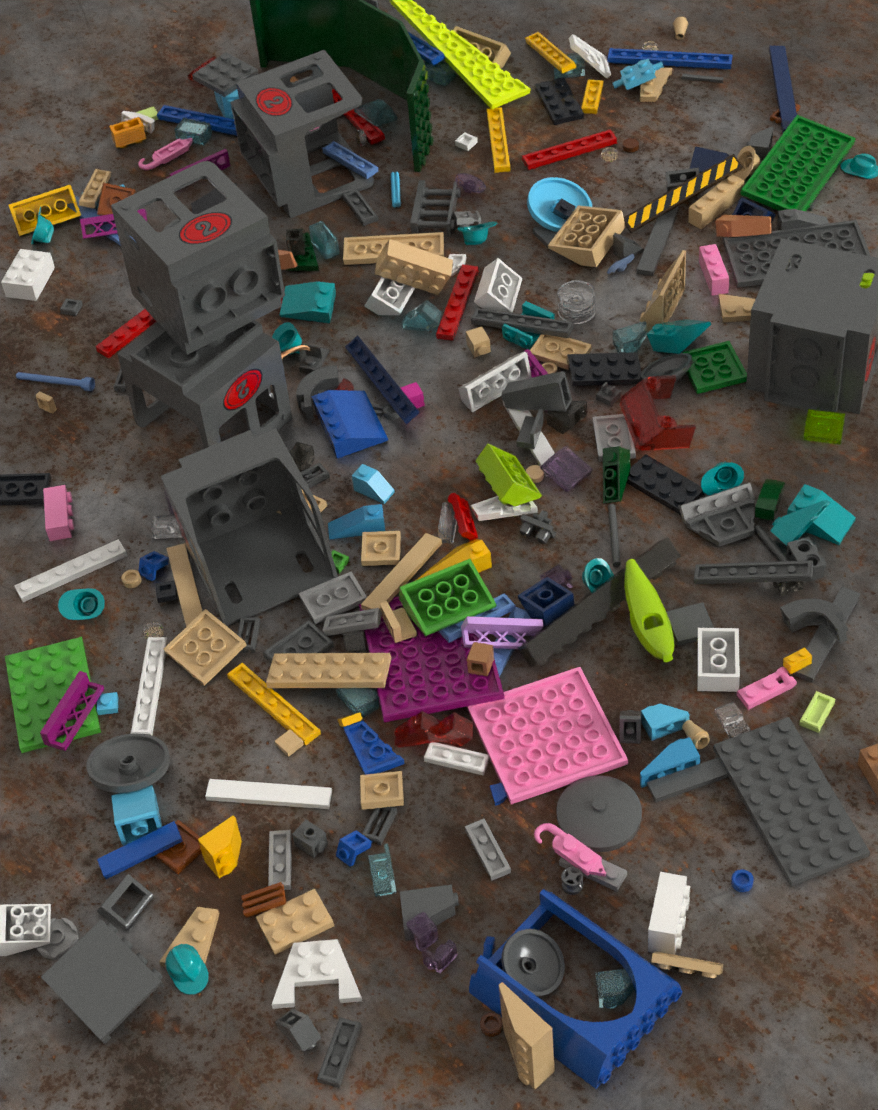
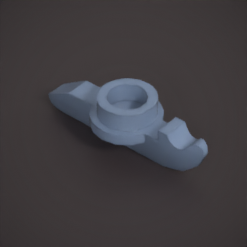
[607,254,634,274]

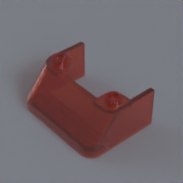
[620,375,696,451]

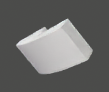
[122,111,155,133]

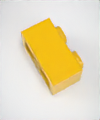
[783,647,812,675]

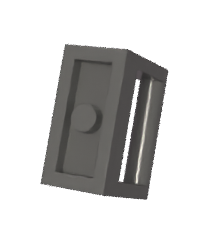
[97,874,154,930]

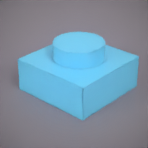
[97,692,118,715]

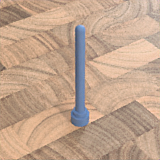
[16,372,95,392]

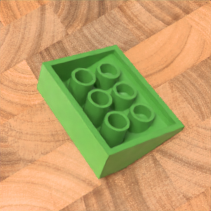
[399,559,497,636]

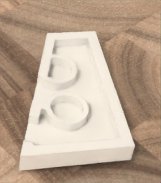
[569,34,611,79]
[471,496,538,521]

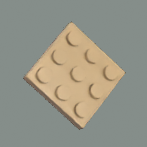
[164,609,247,686]

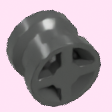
[561,867,583,895]

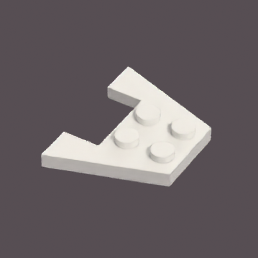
[272,939,362,1009]

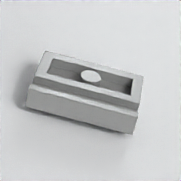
[454,211,481,227]

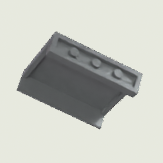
[41,920,164,1044]

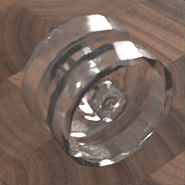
[557,280,596,324]

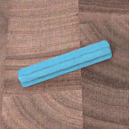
[390,172,401,208]

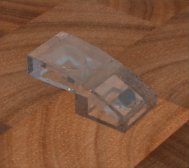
[715,702,752,738]

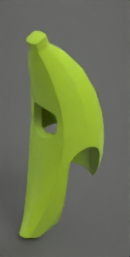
[624,559,675,662]

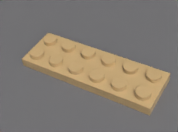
[343,232,444,265]
[266,653,391,688]

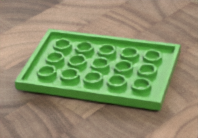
[5,637,101,753]

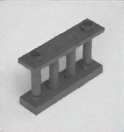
[410,180,461,237]

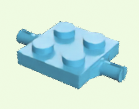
[612,58,664,90]

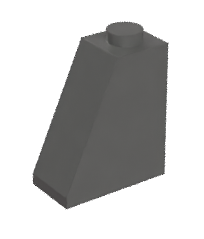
[400,884,459,941]

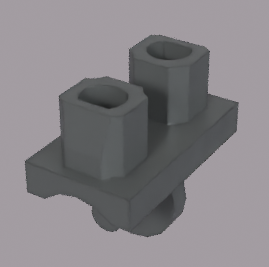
[519,510,556,544]

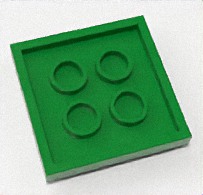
[681,341,747,394]

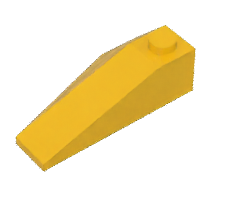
[415,539,492,581]

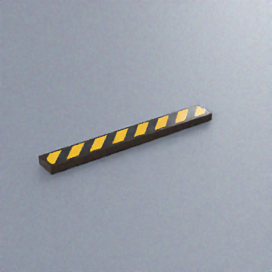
[624,154,743,233]

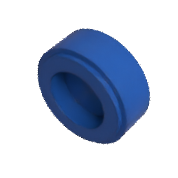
[731,869,754,892]

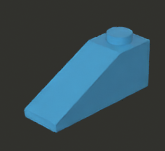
[328,504,385,540]
[640,737,700,788]

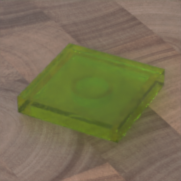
[803,409,845,444]

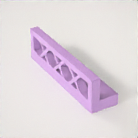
[461,616,543,650]

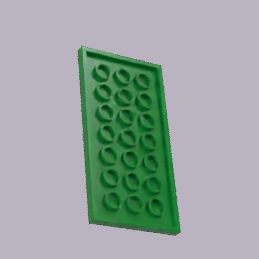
[740,115,856,212]

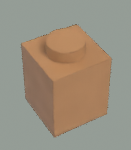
[467,642,494,676]

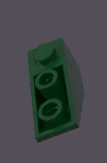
[603,446,630,504]

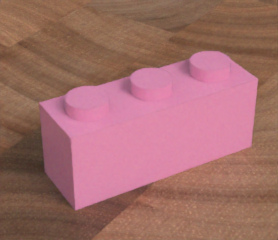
[699,244,729,296]
[43,485,74,541]

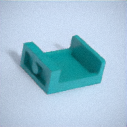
[502,301,555,350]

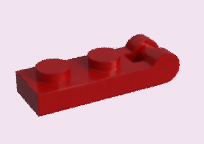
[448,493,478,541]

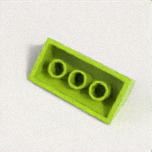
[475,443,542,506]

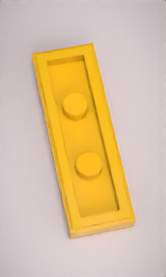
[581,80,603,114]

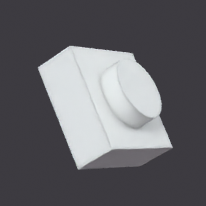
[455,132,477,151]

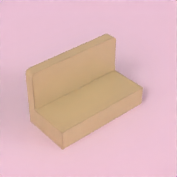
[380,601,417,643]

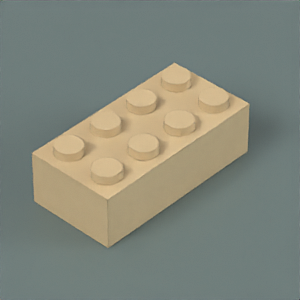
[375,239,453,295]

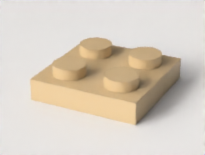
[361,531,401,566]
[360,771,404,810]

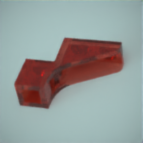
[395,711,473,748]

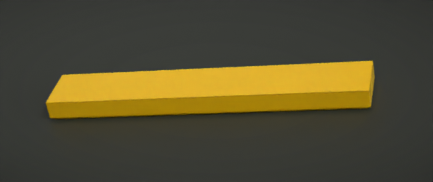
[525,32,576,74]
[486,107,510,173]
[227,663,321,746]

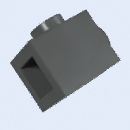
[292,820,328,858]

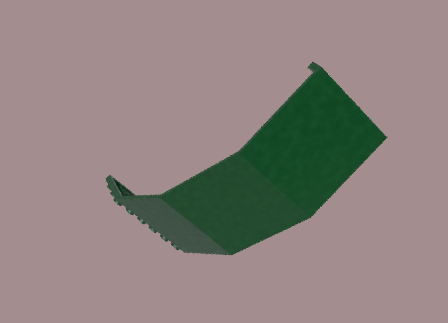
[249,0,433,172]

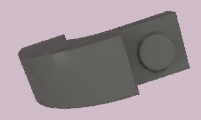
[296,365,340,419]
[780,599,848,644]

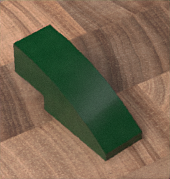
[755,479,785,521]

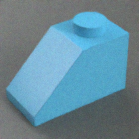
[352,464,395,504]
[641,703,689,741]

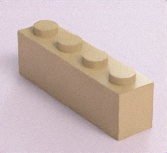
[688,175,744,230]

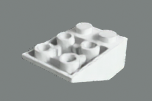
[0,904,51,956]

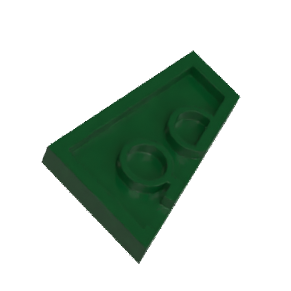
[286,232,319,271]

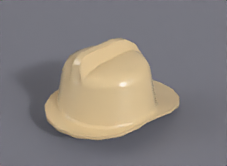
[733,146,760,180]

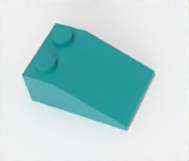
[279,281,336,323]
[647,319,712,354]
[787,484,856,545]

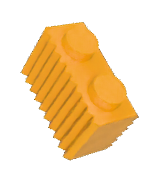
[110,117,146,148]

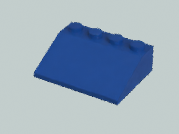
[312,390,388,459]

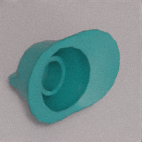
[840,153,878,179]
[31,207,54,244]
[458,222,497,245]
[272,322,302,355]
[701,462,744,495]
[582,558,619,603]
[58,588,105,620]
[165,944,209,995]

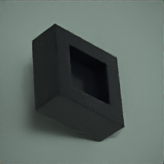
[553,199,576,221]
[155,580,177,603]

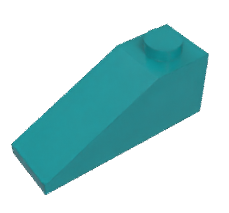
[770,500,830,546]

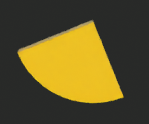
[337,712,362,727]

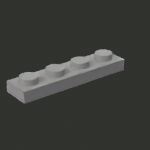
[679,483,755,524]

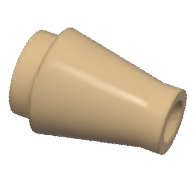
[673,17,688,40]
[682,720,710,749]

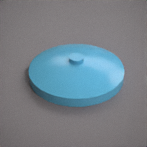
[527,177,592,232]

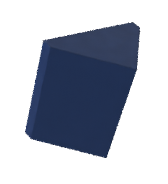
[689,146,730,173]

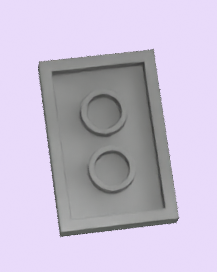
[592,413,636,462]
[299,572,367,624]

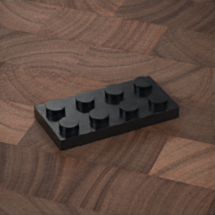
[535,77,584,125]
[567,352,643,386]
[626,454,705,515]

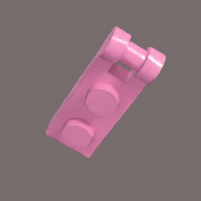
[737,667,797,710]

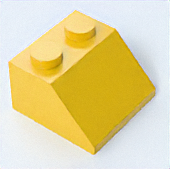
[198,815,242,879]

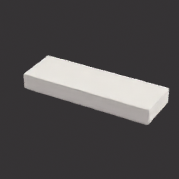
[424,741,490,775]

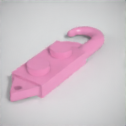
[138,138,193,170]
[534,823,606,877]

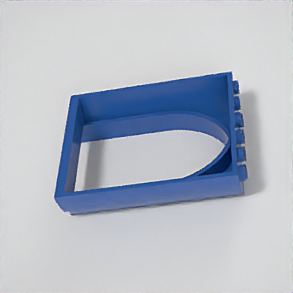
[469,890,683,1089]

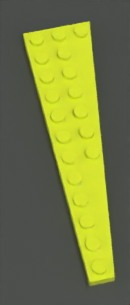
[390,0,530,109]

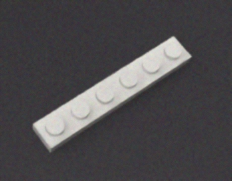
[14,539,127,603]

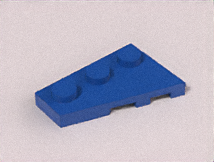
[343,720,404,775]

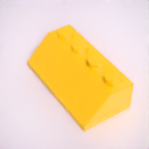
[9,185,81,236]

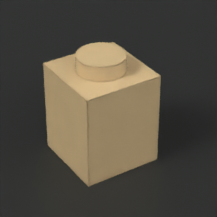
[466,326,491,357]

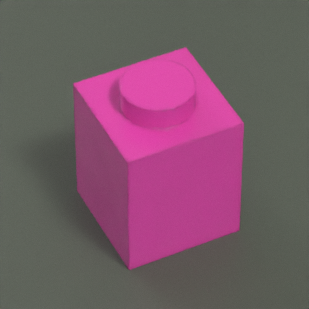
[401,382,425,408]

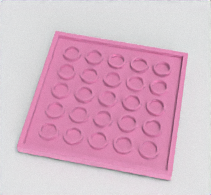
[467,667,628,804]

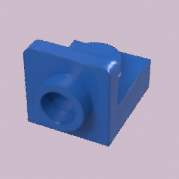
[138,551,169,581]
[336,830,372,867]

